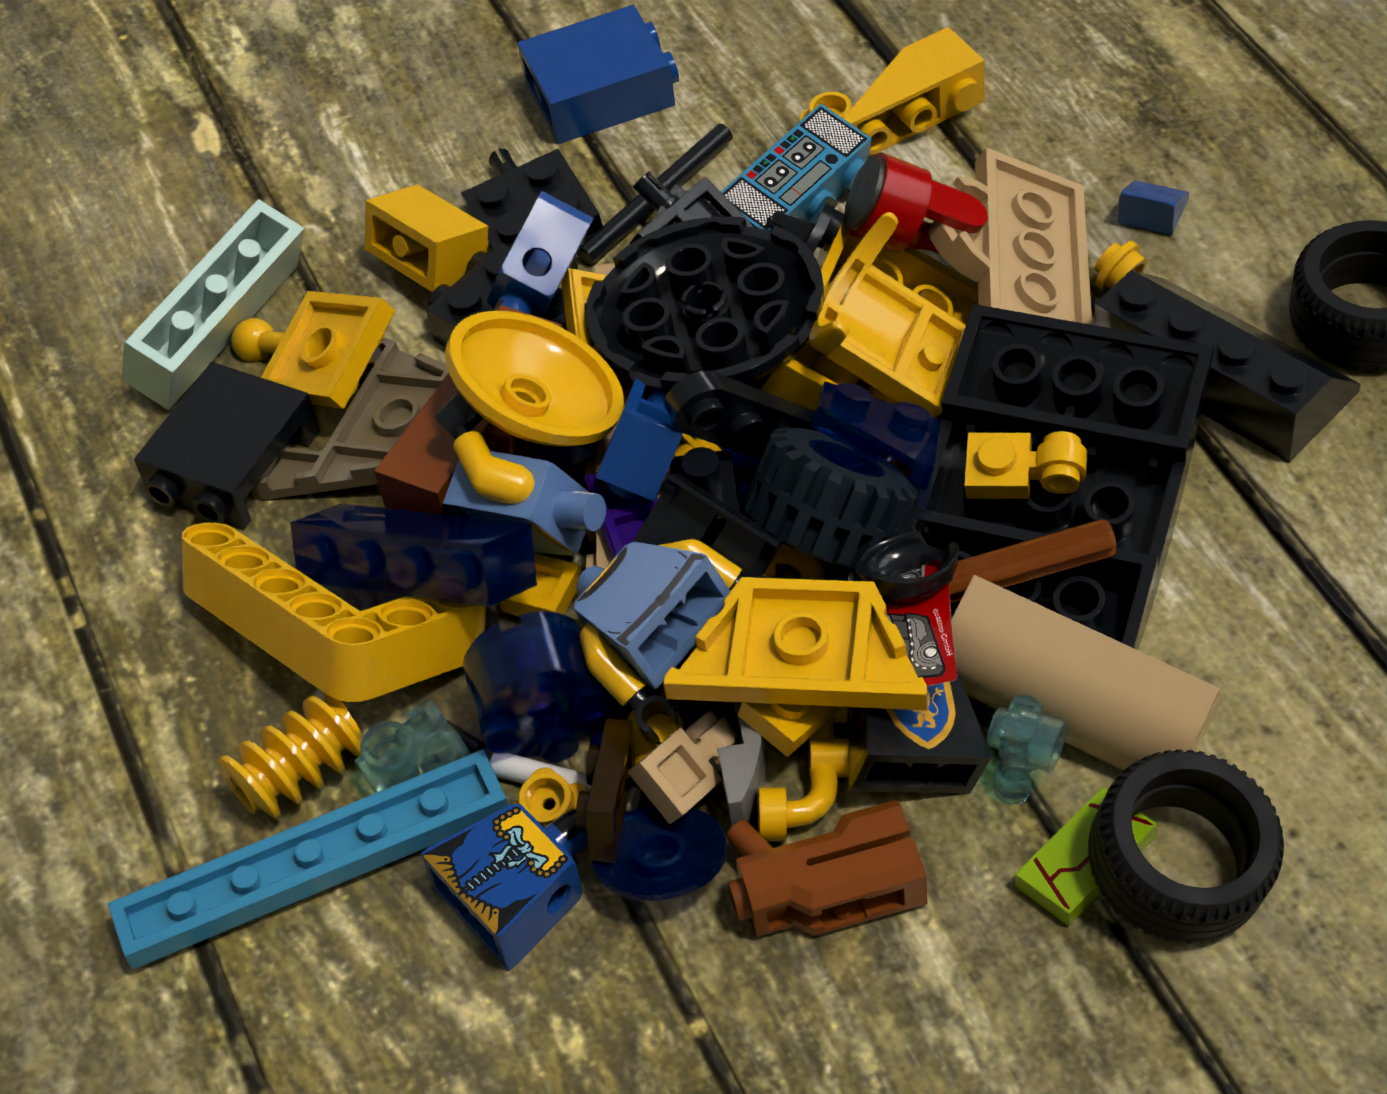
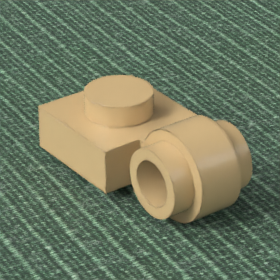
[628,710,740,824]

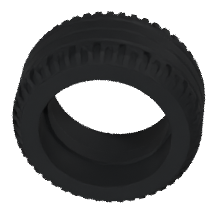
[1289,220,1387,371]
[1088,749,1284,944]

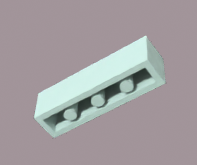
[121,199,304,410]

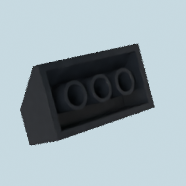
[1094,270,1361,463]

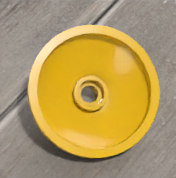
[445,311,624,447]

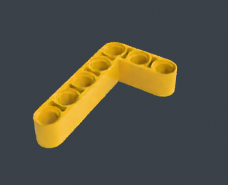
[182,523,486,702]

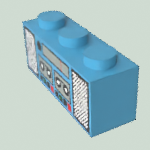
[721,103,872,232]

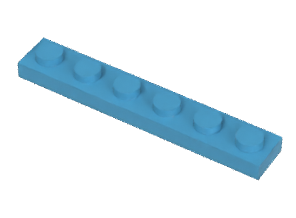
[107,749,508,970]

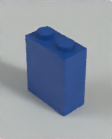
[517,4,679,144]

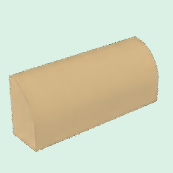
[951,575,1222,771]

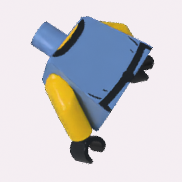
[436,392,606,555]
[574,539,768,744]

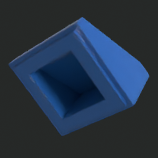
[1118,180,1189,235]

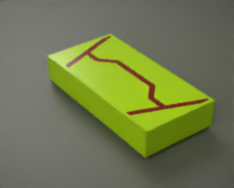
[1015,786,1157,926]

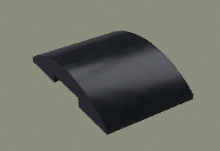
[901,304,1214,650]

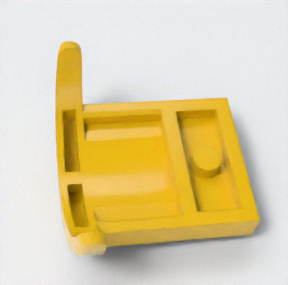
[808,212,966,423]

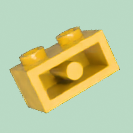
[364,184,488,292]

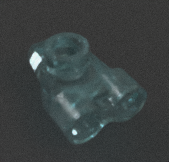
[987,695,1068,805]
[354,698,470,793]

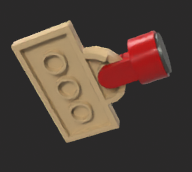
[844,147,1092,325]

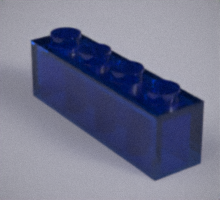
[290,503,537,607]

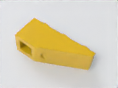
[843,27,985,157]

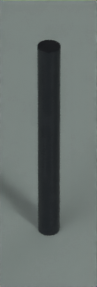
[577,123,733,266]

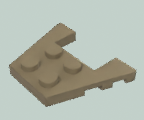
[251,337,449,500]

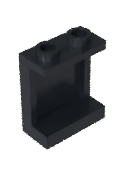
[134,362,320,530]

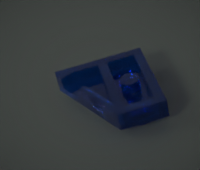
[811,381,940,490]

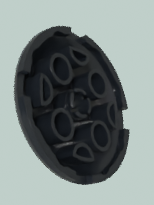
[586,216,824,393]

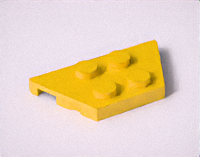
[663,577,928,710]

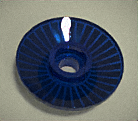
[592,805,727,901]

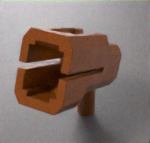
[727,800,928,937]

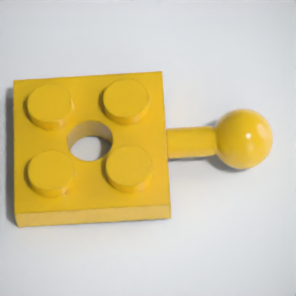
[231,291,396,409]

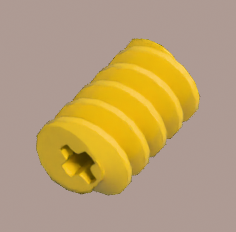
[217,692,367,820]

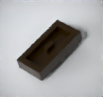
[576,718,634,863]

